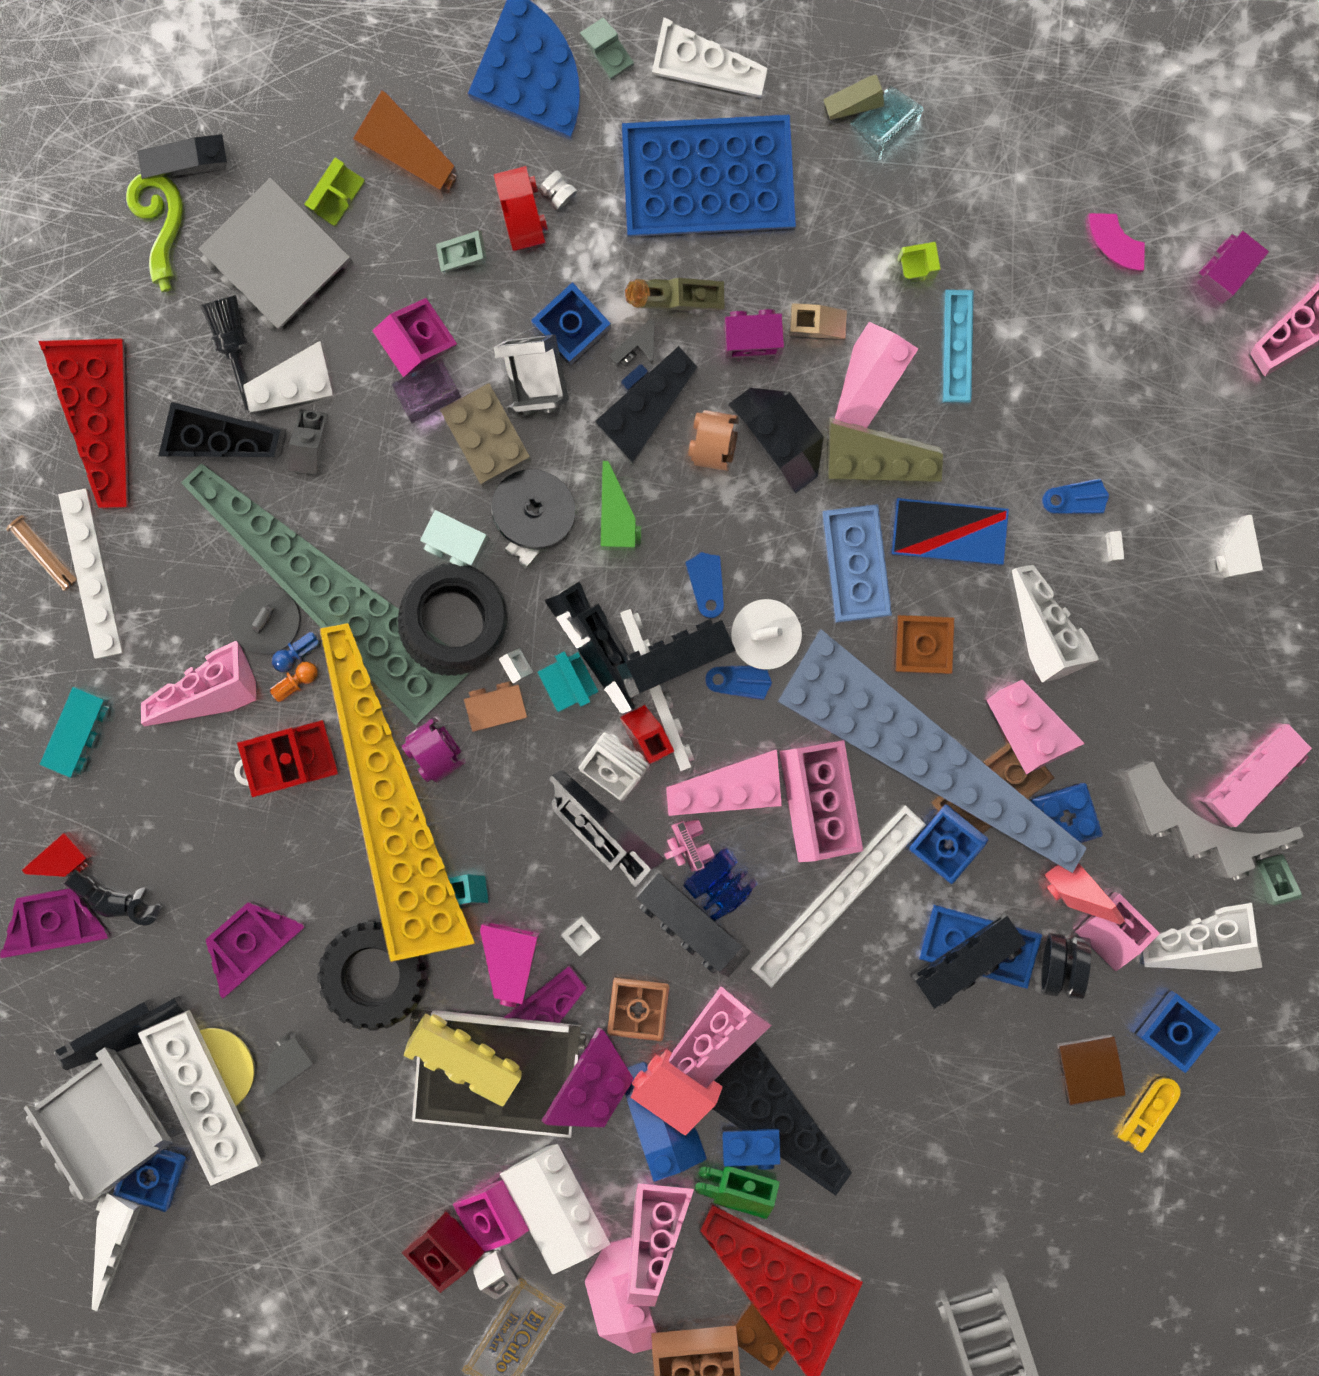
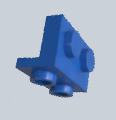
[722,1129,780,1170]

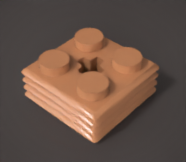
[607,978,669,1041]

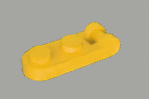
[1117,1077,1180,1153]

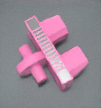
[664,820,715,872]

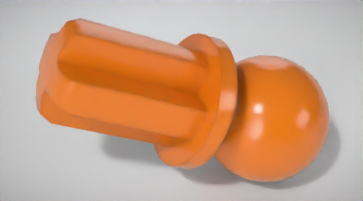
[270,662,318,702]

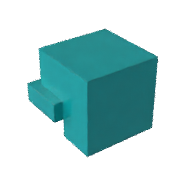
[537,651,599,712]

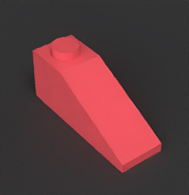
[1045,863,1125,925]

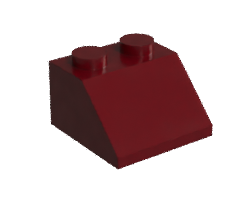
[401,1211,485,1293]

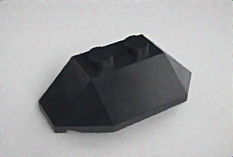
[728,388,824,494]

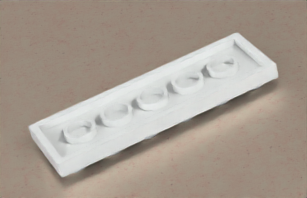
[138,1010,262,1186]

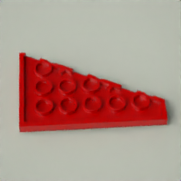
[699,1205,863,1376]

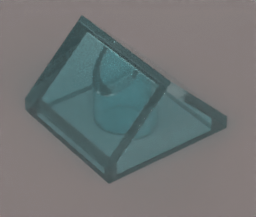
[850,85,924,155]

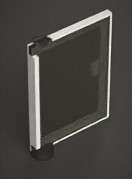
[409,1009,586,1138]

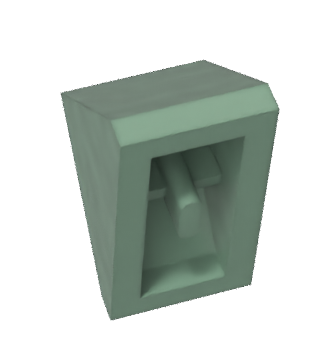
[1256,854,1302,905]

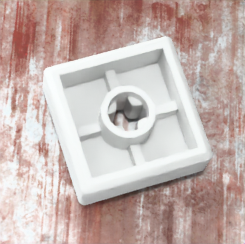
[579,732,649,801]

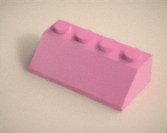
[779,740,863,862]

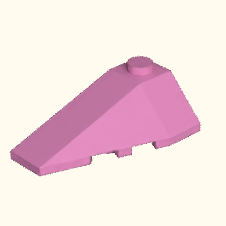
[141,641,256,726]

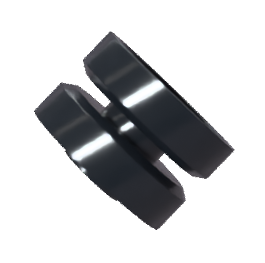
[1041,933,1091,999]

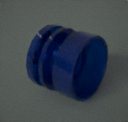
[683,847,758,921]

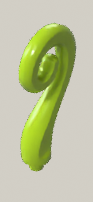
[126,174,183,292]

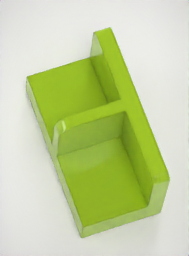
[304,158,365,226]
[898,242,941,280]

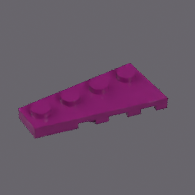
[481,965,587,1071]

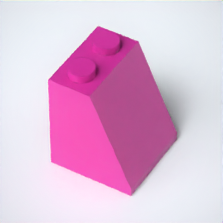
[480,921,539,1007]

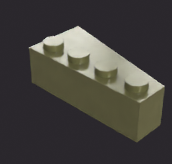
[827,417,943,482]

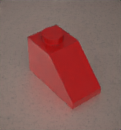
[22,832,91,877]

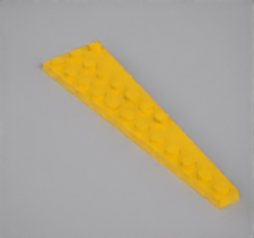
[320,623,475,962]

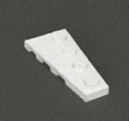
[652,18,768,98]

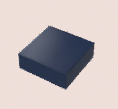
[621,364,649,392]

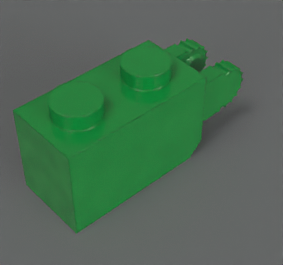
[694,1166,780,1219]

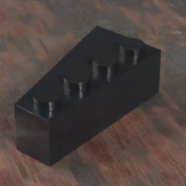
[595,346,698,466]

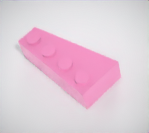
[666,749,782,816]
[669,987,772,1088]
[627,1184,694,1307]

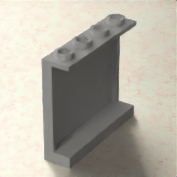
[198,178,353,332]
[24,1047,173,1202]

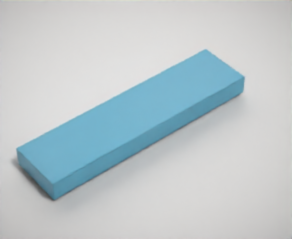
[942,290,974,403]

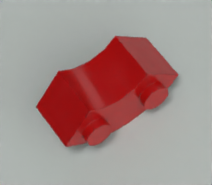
[493,166,548,251]

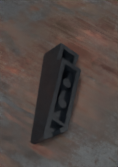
[545,581,636,713]
[550,770,664,887]
[53,996,187,1070]

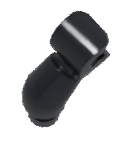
[63,870,162,926]

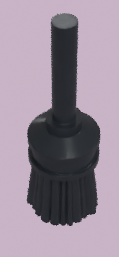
[200,295,249,410]

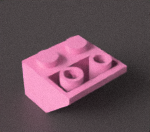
[1075,892,1160,971]

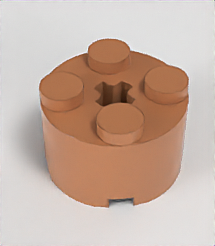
[688,410,739,471]

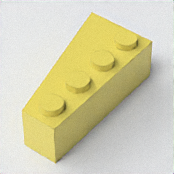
[403,1013,522,1107]

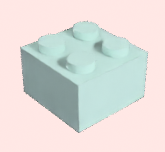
[420,510,489,568]

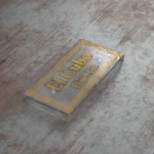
[460,1274,568,1376]

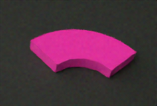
[1088,213,1145,272]

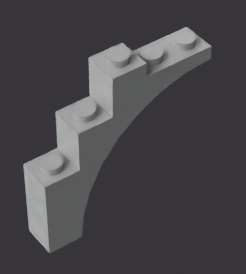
[1123,761,1304,881]

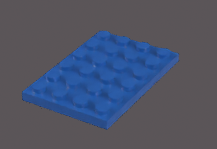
[622,115,796,237]

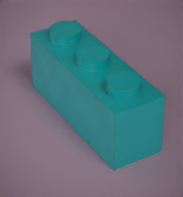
[39,687,110,778]

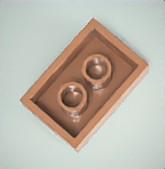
[651,1325,740,1376]

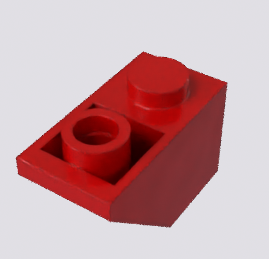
[620,705,675,765]

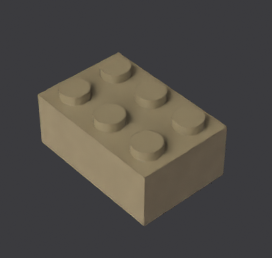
[440,383,531,487]

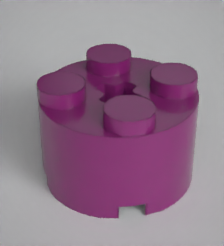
[402,717,466,783]

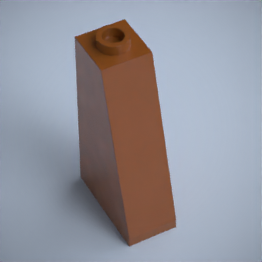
[353,90,457,195]

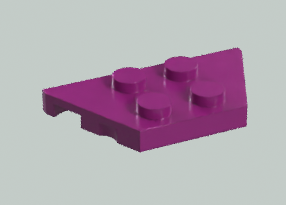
[0,888,110,958]
[205,902,306,999]
[541,1027,634,1128]

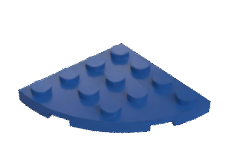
[468,0,580,138]

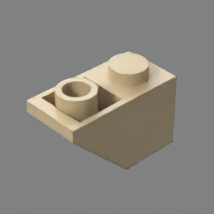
[789,303,847,339]

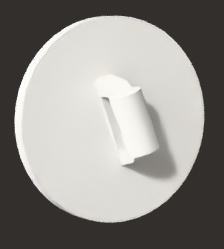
[731,599,802,669]

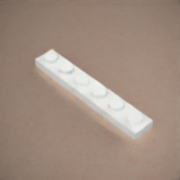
[58,488,124,659]
[620,609,694,771]

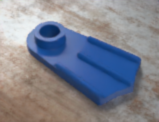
[1042,479,1110,514]
[686,552,724,618]
[705,665,772,700]

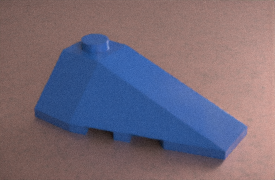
[625,1061,707,1182]

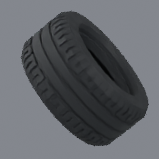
[398,563,507,676]

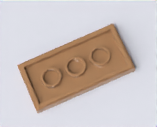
[931,742,1055,834]

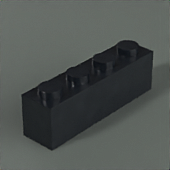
[617,619,736,698]

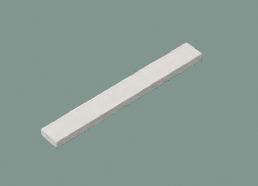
[751,805,926,988]

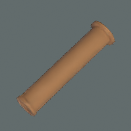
[6,515,77,591]

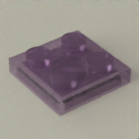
[392,358,462,424]

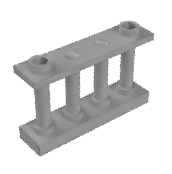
[938,1276,1039,1376]

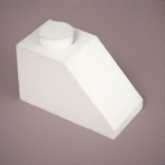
[1216,515,1263,578]
[472,1251,519,1300]

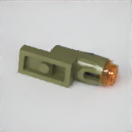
[625,278,725,311]

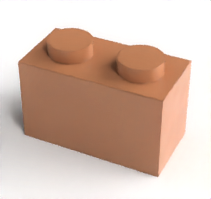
[464,681,528,732]

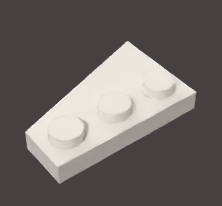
[243,341,333,414]

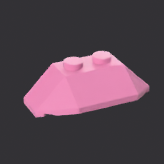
[585,1237,657,1354]

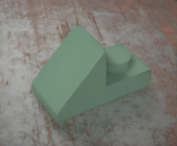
[580,18,634,80]
[436,230,487,272]

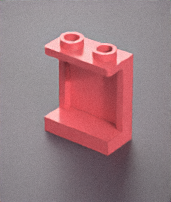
[630,1049,723,1136]

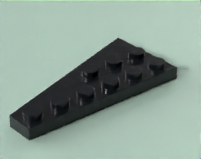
[706,1042,852,1196]

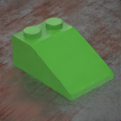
[601,461,641,551]

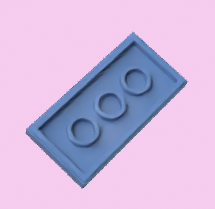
[822,504,892,623]

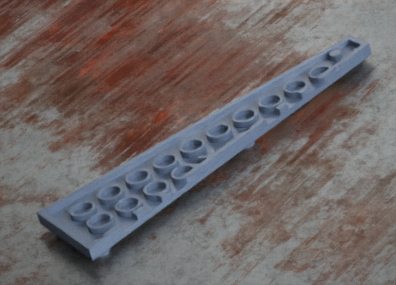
[778,629,1087,873]

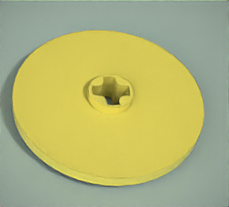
[200,1028,255,1106]

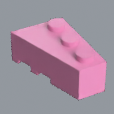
[987,680,1085,774]

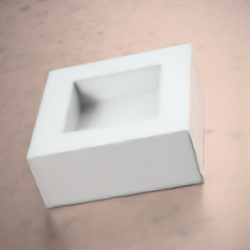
[1106,531,1124,562]
[499,648,533,683]
[561,916,601,956]

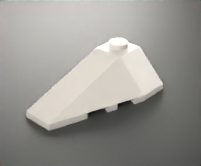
[1012,565,1099,683]
[1143,903,1263,972]
[92,1189,142,1311]

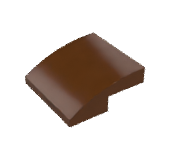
[1059,1036,1126,1106]

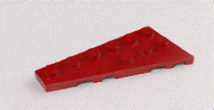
[38,339,128,509]

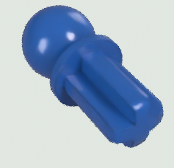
[272,632,320,672]

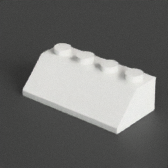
[500,1144,610,1274]

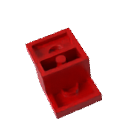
[237,720,339,798]

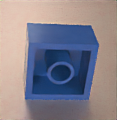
[531,282,611,366]
[1136,991,1221,1073]

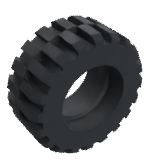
[317,920,428,1031]

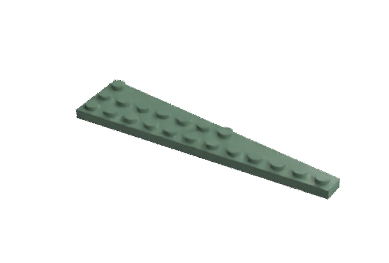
[181,463,472,725]

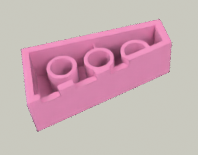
[1250,283,1319,377]
[1202,724,1312,827]

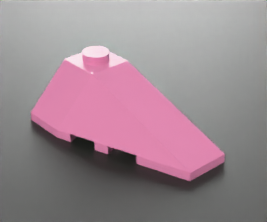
[835,322,918,428]

